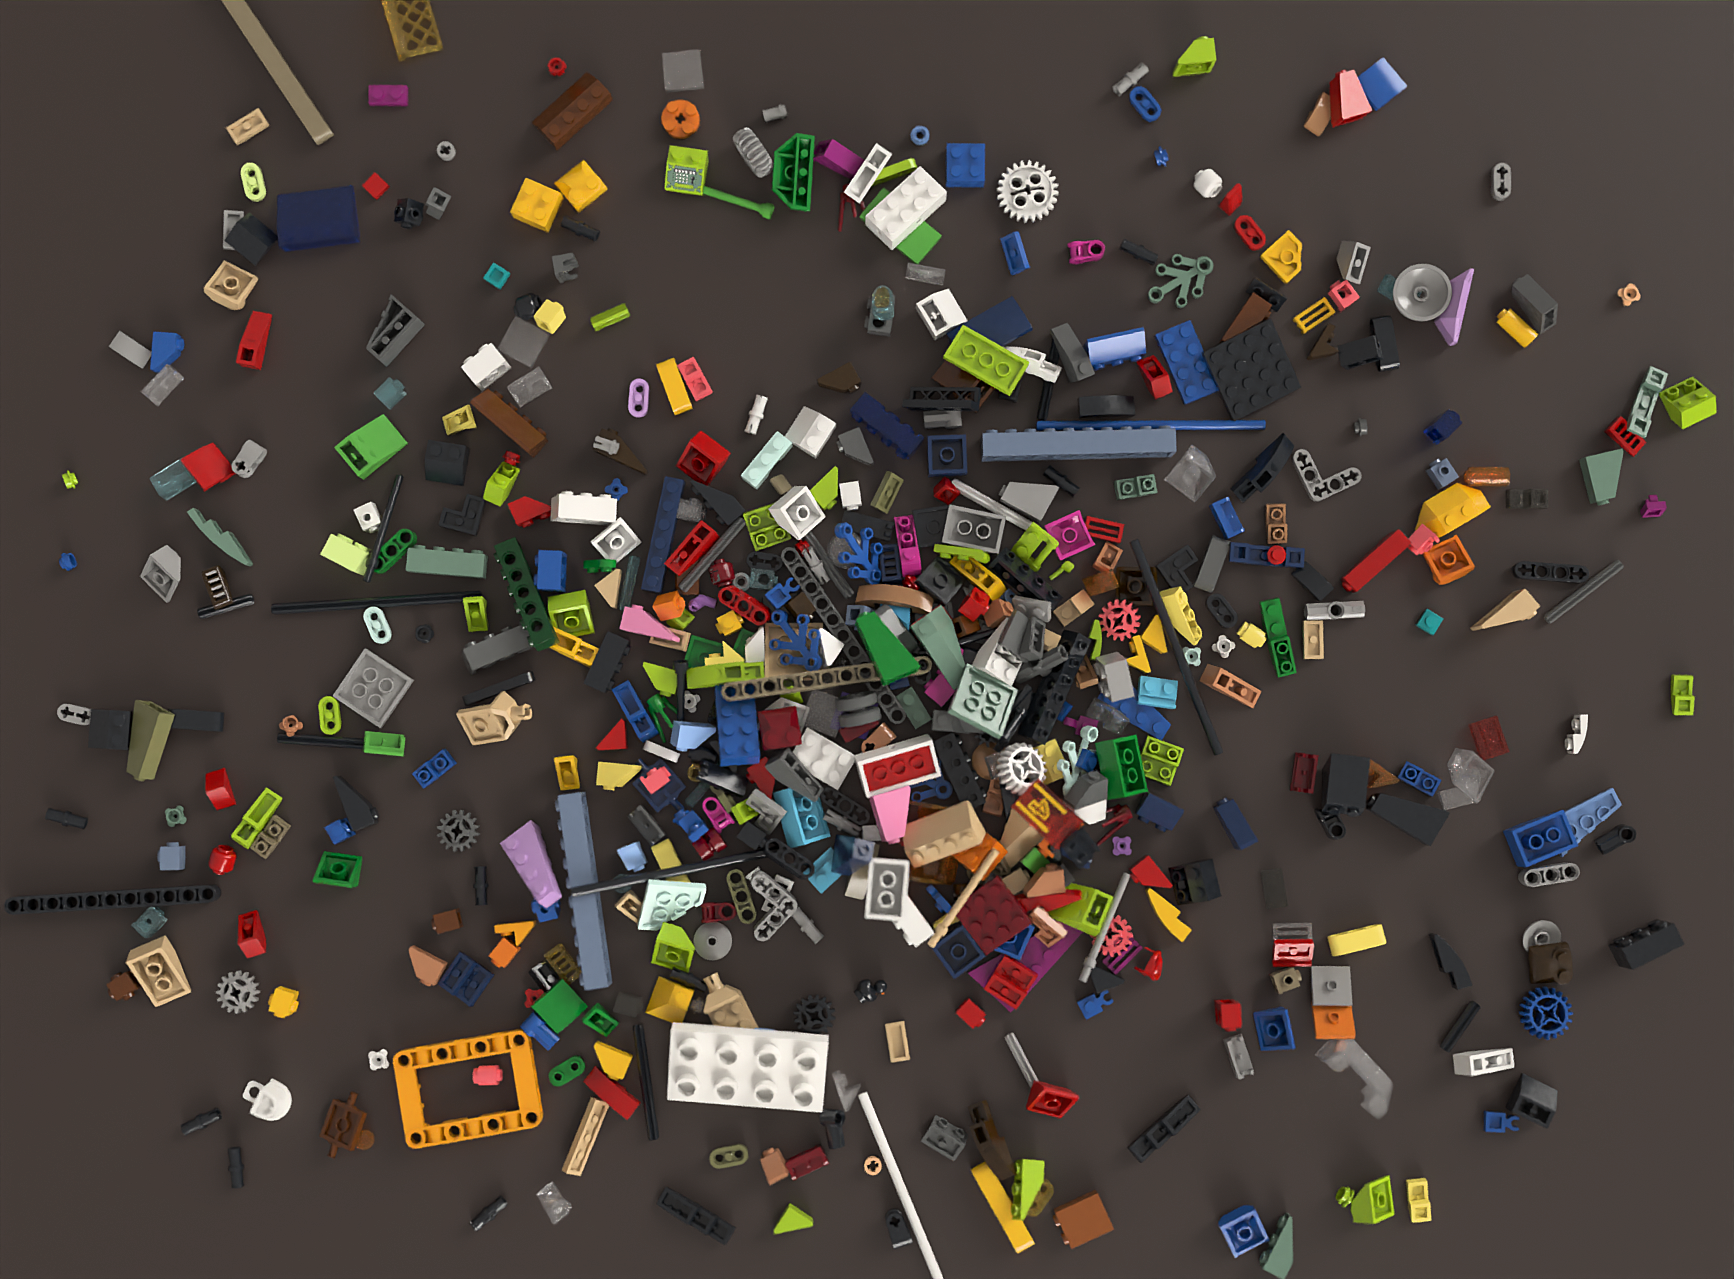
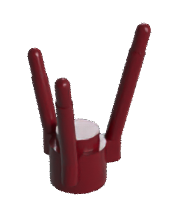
[838,184,866,232]
[1097,804,1133,846]

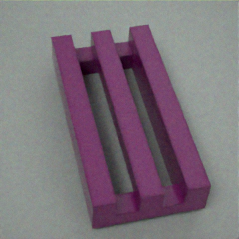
[1101,937,1143,975]

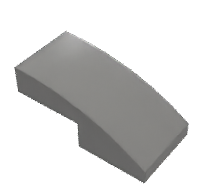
[109,331,152,369]

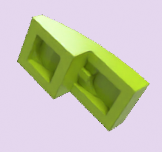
[1088,619,1102,661]
[1671,675,1695,715]

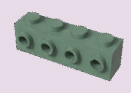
[406,545,488,579]

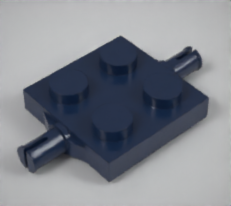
[632,758,687,813]

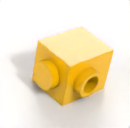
[715,610,744,637]
[268,986,299,1018]

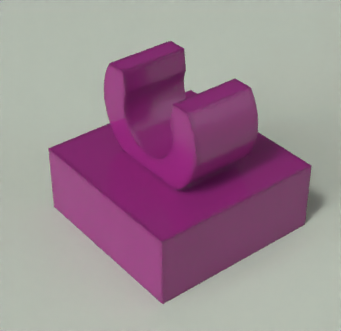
[1640,495,1667,518]

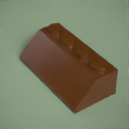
[532,72,613,150]
[469,389,548,458]

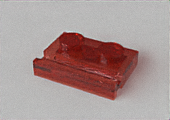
[1469,715,1509,761]

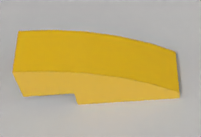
[549,627,599,668]
[1145,887,1191,942]

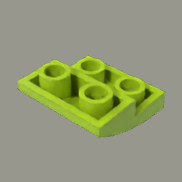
[742,502,792,551]
[1140,736,1184,786]

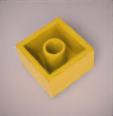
[510,178,564,232]

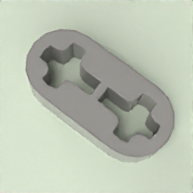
[1491,163,1511,201]
[57,704,91,725]

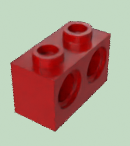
[1215,999,1242,1031]

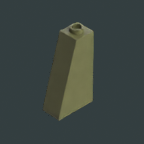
[127,700,175,781]

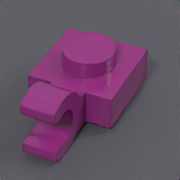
[1063,715,1099,736]

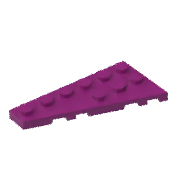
[967,921,1083,1012]

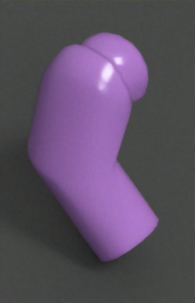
[689,594,717,612]

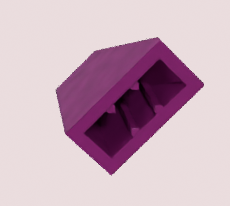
[813,139,865,180]

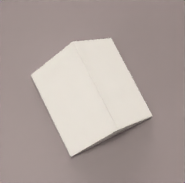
[590,517,642,563]

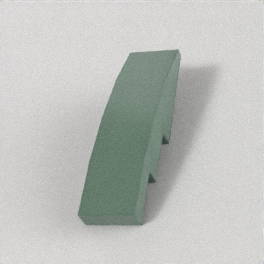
[187,508,253,566]

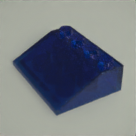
[277,185,360,251]

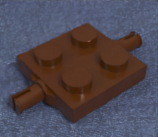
[320,1092,367,1158]

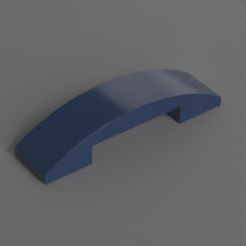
[1229,542,1305,568]

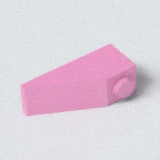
[619,604,680,642]

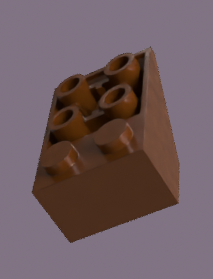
[931,360,996,413]

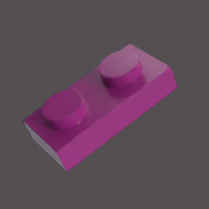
[368,85,408,106]

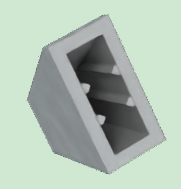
[999,482,1059,523]

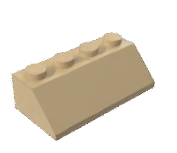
[903,800,986,868]

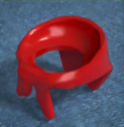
[1134,947,1163,981]

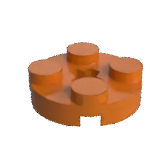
[662,100,700,139]

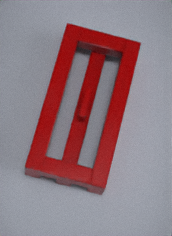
[1085,516,1124,544]

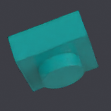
[483,262,510,290]
[1416,609,1443,635]

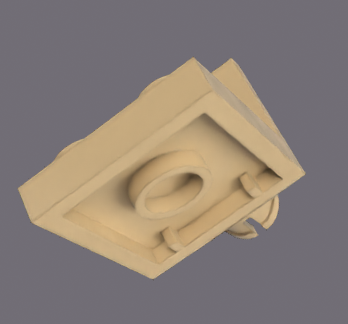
[456,691,532,745]
[703,972,759,1029]

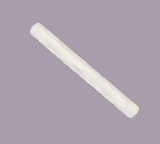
[952,479,1032,531]

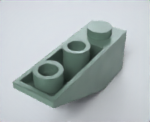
[1259,1212,1293,1279]

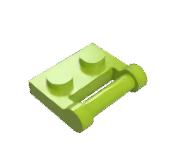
[1010,522,1059,572]

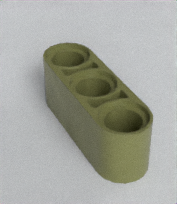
[727,869,757,924]

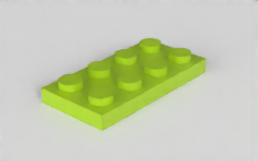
[943,325,1030,396]

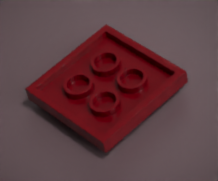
[952,875,1033,955]

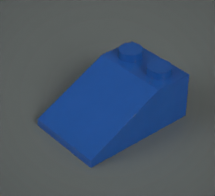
[1503,810,1578,867]

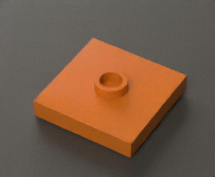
[1311,1002,1356,1039]

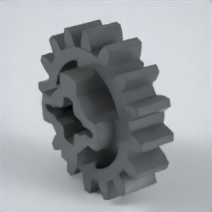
[437,810,480,852]

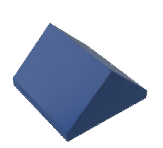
[1253,1006,1295,1051]

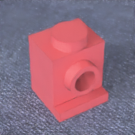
[1328,280,1360,312]
[1408,524,1440,556]
[640,766,671,795]

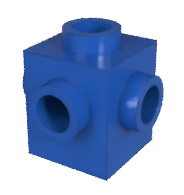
[531,897,561,923]

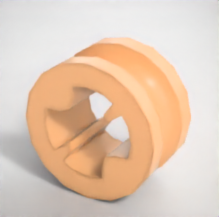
[864,1156,882,1175]

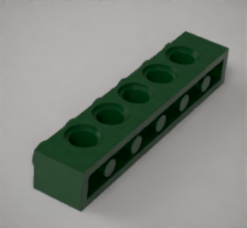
[494,537,560,652]

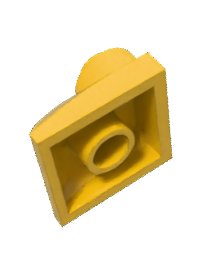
[554,160,608,213]

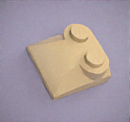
[204,261,258,310]

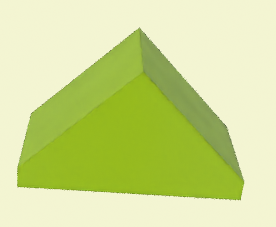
[774,1203,813,1234]

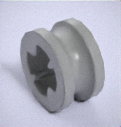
[437,141,455,161]

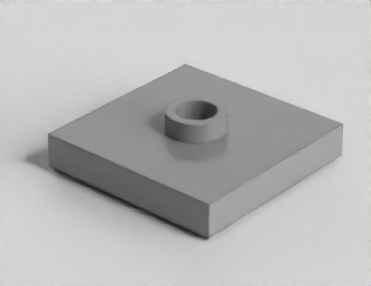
[1310,966,1352,1006]

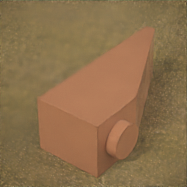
[1199,664,1262,708]

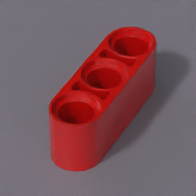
[718,585,772,625]

